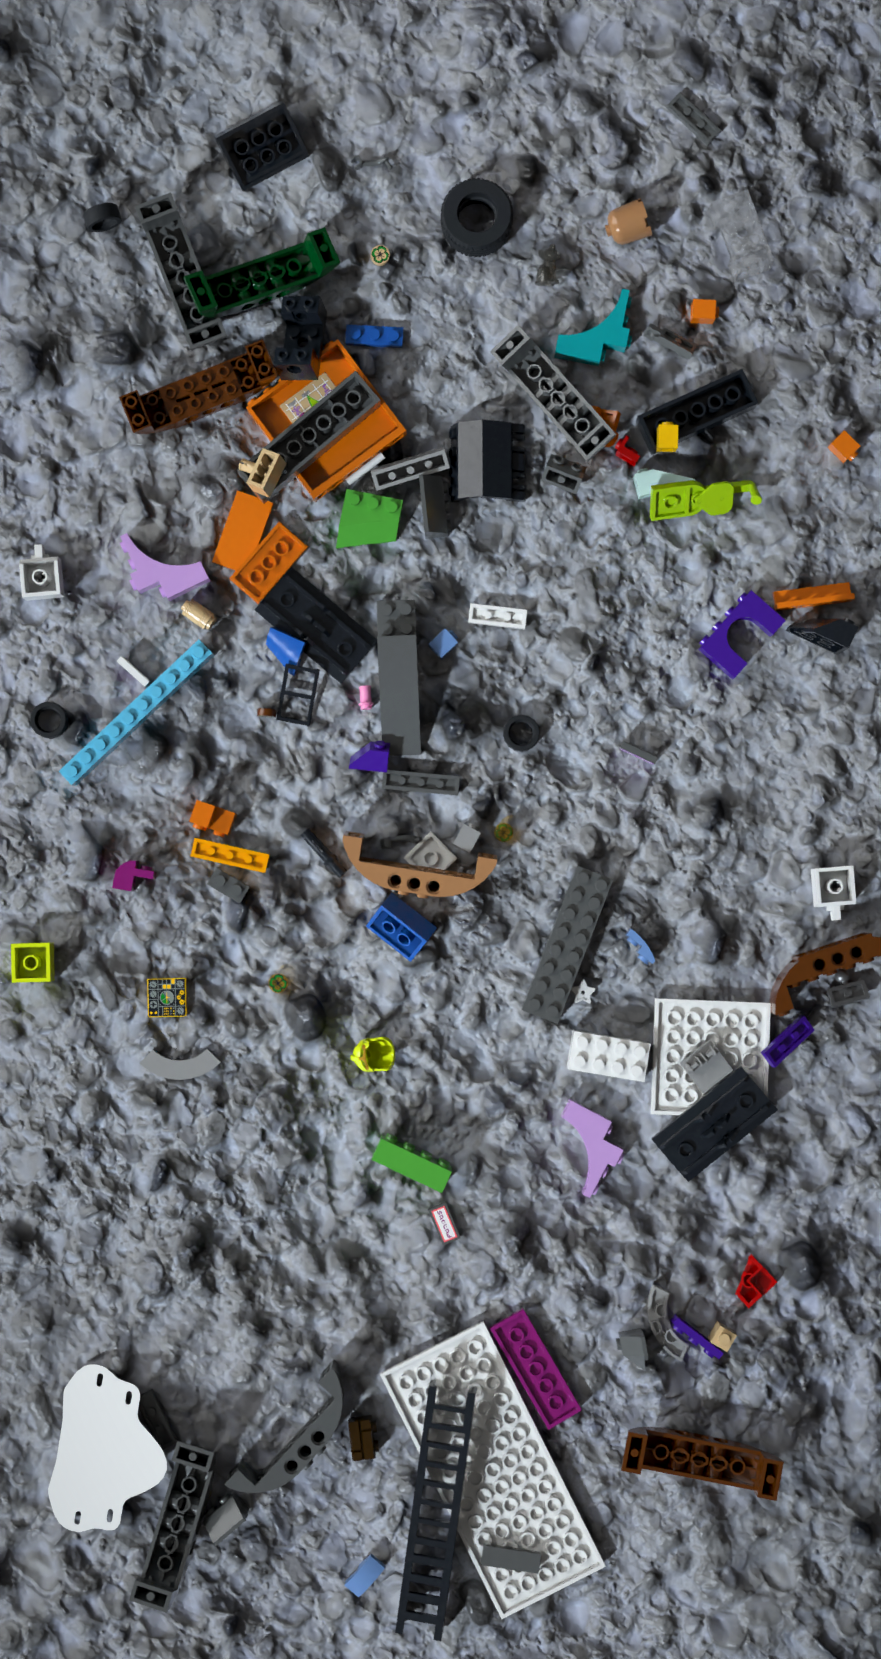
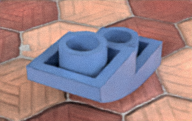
[625,928,655,964]
[344,1554,386,1597]

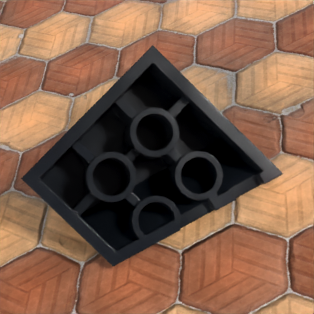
[786,618,859,655]

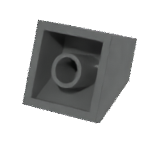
[203,1491,249,1546]

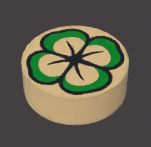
[371,245,390,266]

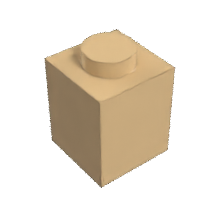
[708,1321,737,1352]

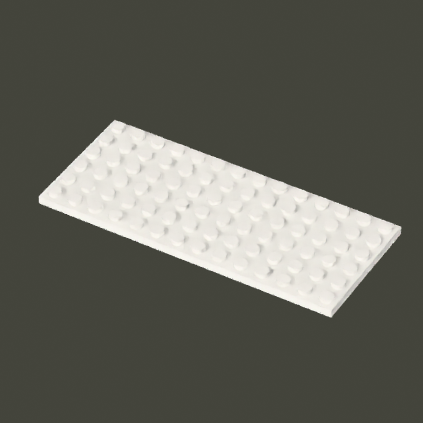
[380,1321,606,1619]

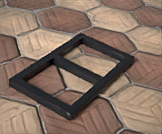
[276,663,320,727]

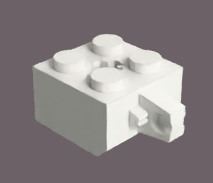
[19,544,65,601]
[811,866,856,921]

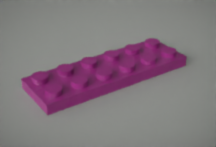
[490,1308,582,1430]

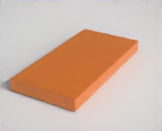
[212,490,274,571]
[229,521,308,604]

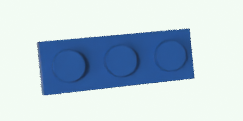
[345,324,403,348]

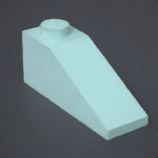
[633,468,696,500]

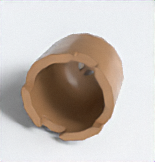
[605,198,652,245]

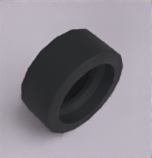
[83,203,122,232]
[30,701,69,739]
[503,715,540,752]

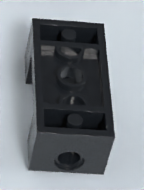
[273,296,327,380]

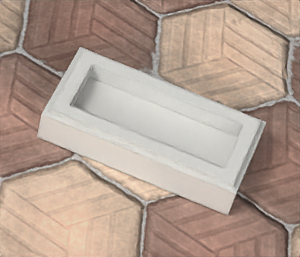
[117,656,152,688]

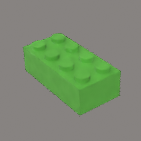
[371,1133,452,1193]

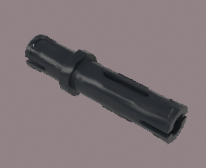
[300,828,347,878]

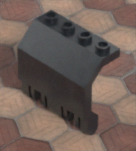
[449,419,526,502]

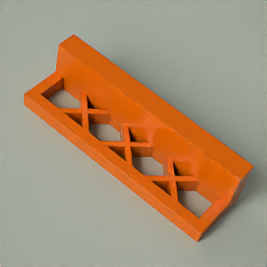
[773,582,855,611]

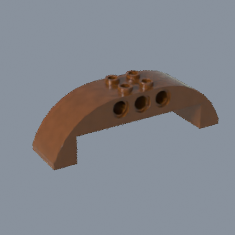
[621,1427,784,1501]

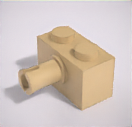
[239,448,287,498]

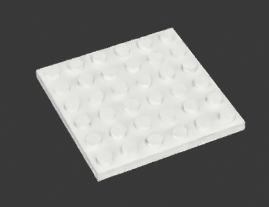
[650,998,771,1115]

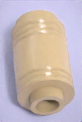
[181,599,217,630]

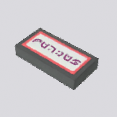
[428,1202,461,1245]

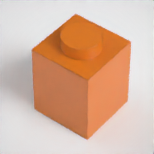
[690,299,719,324]
[827,430,860,464]

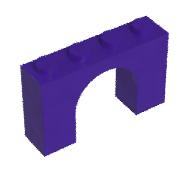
[698,590,786,680]

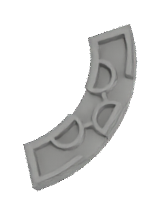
[139,1049,221,1080]
[647,1284,690,1362]

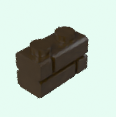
[348,1415,379,1461]

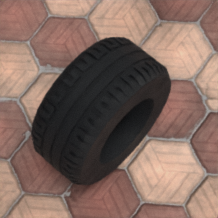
[441,178,513,257]

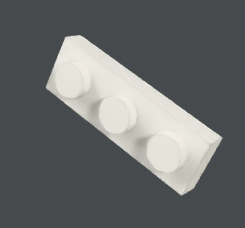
[468,603,527,630]

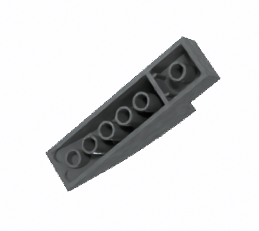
[376,600,421,756]

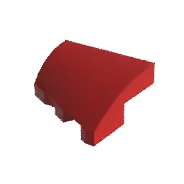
[735,1254,778,1309]

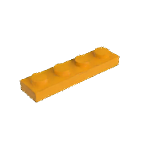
[191,838,270,873]

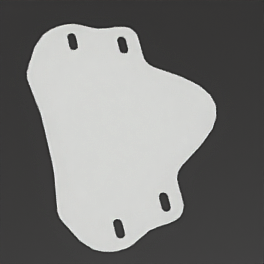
[48,1364,167,1532]

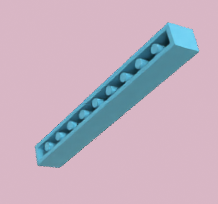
[59,639,215,786]

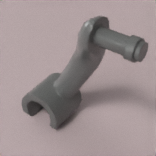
[351,155,393,170]

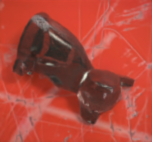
[535,244,560,287]

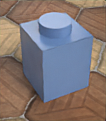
[428,629,458,660]

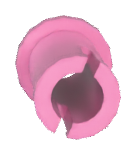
[359,685,374,710]

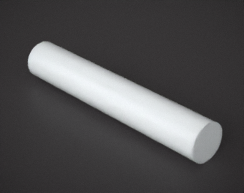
[345,452,385,485]

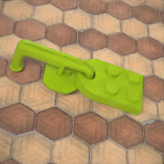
[650,480,762,521]

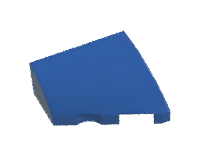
[266,627,307,676]

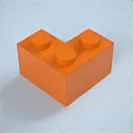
[189,800,237,838]

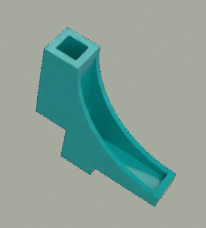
[554,289,632,367]

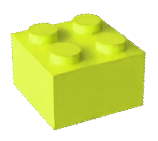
[11,942,55,983]

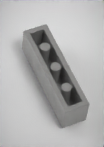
[370,447,450,491]

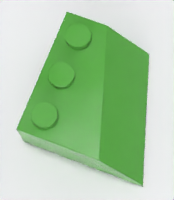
[336,489,403,549]

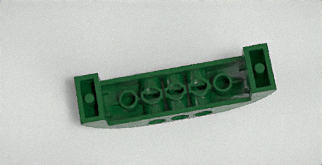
[184,227,340,317]

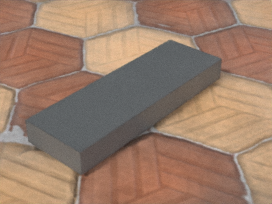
[666,92,721,146]
[139,1389,178,1450]
[481,1543,541,1574]

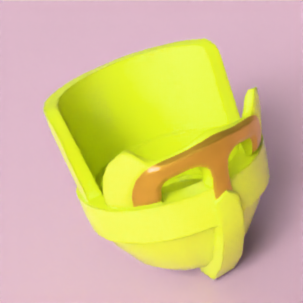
[350,1037,395,1072]

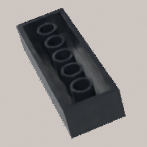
[636,369,758,455]

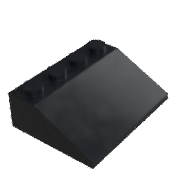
[214,101,309,191]

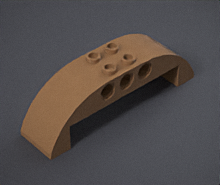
[343,831,497,898]

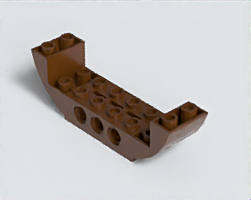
[119,339,277,434]
[769,932,881,1017]

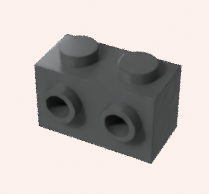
[541,454,587,494]

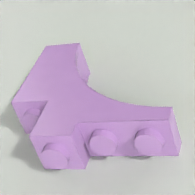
[120,533,210,601]
[561,1099,624,1198]

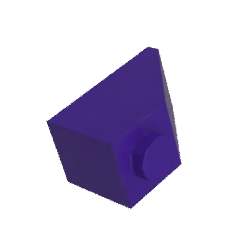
[349,741,390,772]

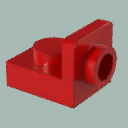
[615,435,640,467]

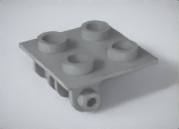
[680,1040,734,1094]

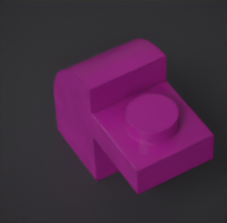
[112,861,157,891]

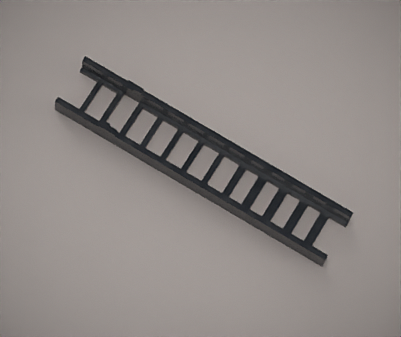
[395,1380,477,1641]

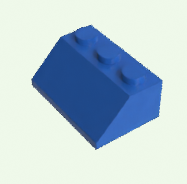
[366,893,437,962]

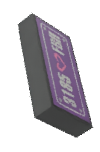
[619,741,658,765]

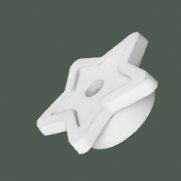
[571,979,595,1004]

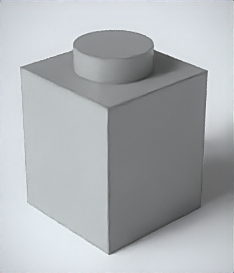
[453,823,481,853]

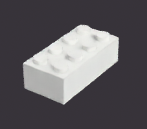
[567,1030,651,1082]

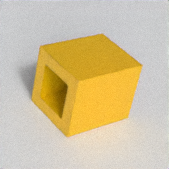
[656,422,678,452]

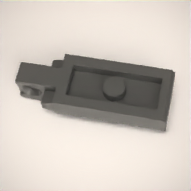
[644,323,697,360]

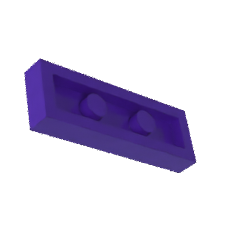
[761,1015,815,1068]
[671,1314,724,1359]

